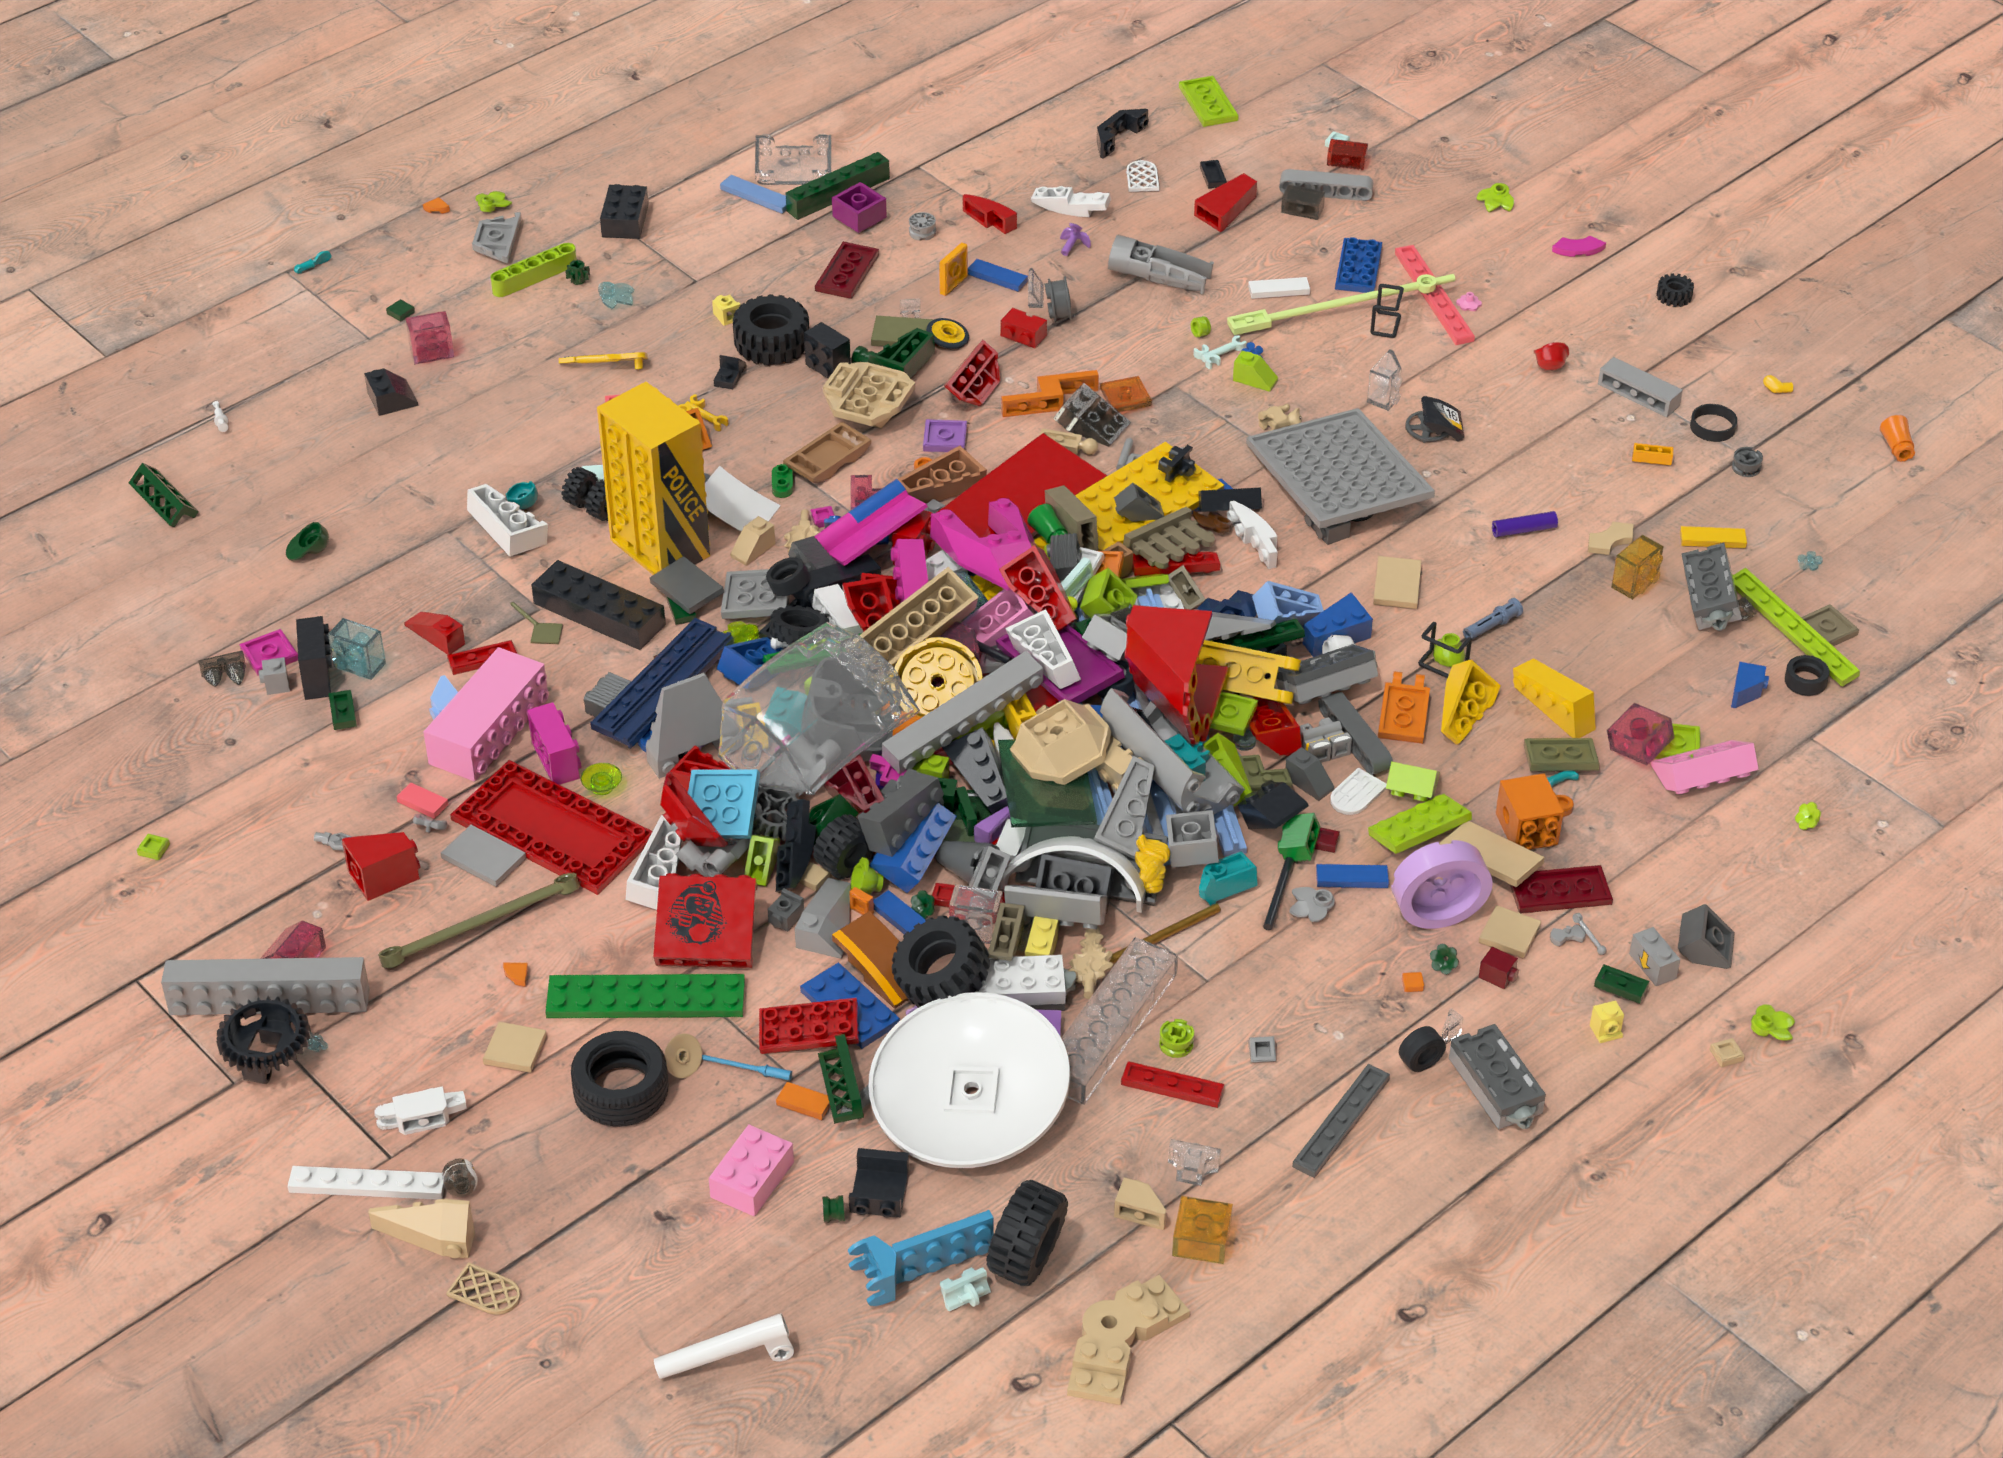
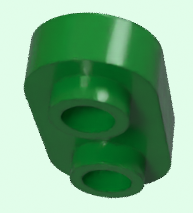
[772,464,793,498]

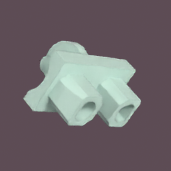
[940,1267,991,1312]

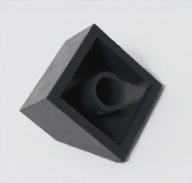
[364,368,418,416]
[1238,780,1309,829]

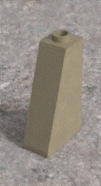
[1045,485,1098,551]

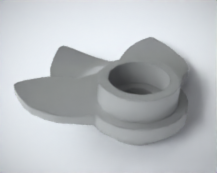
[1289,887,1335,922]

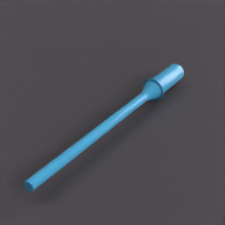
[679,1054,792,1081]

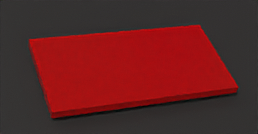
[936,433,1107,538]
[450,760,653,895]

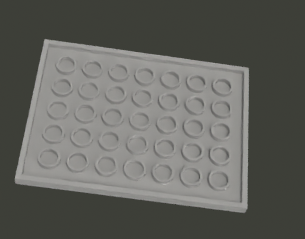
[1246,408,1435,529]

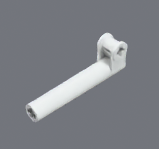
[654,1313,794,1379]

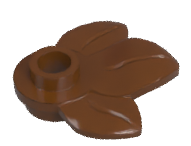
[1193,511,1231,534]

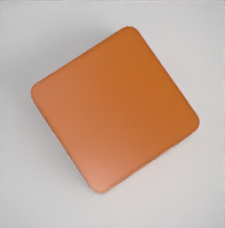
[1402,972,1424,992]

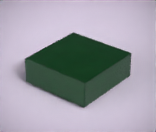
[386,299,415,322]

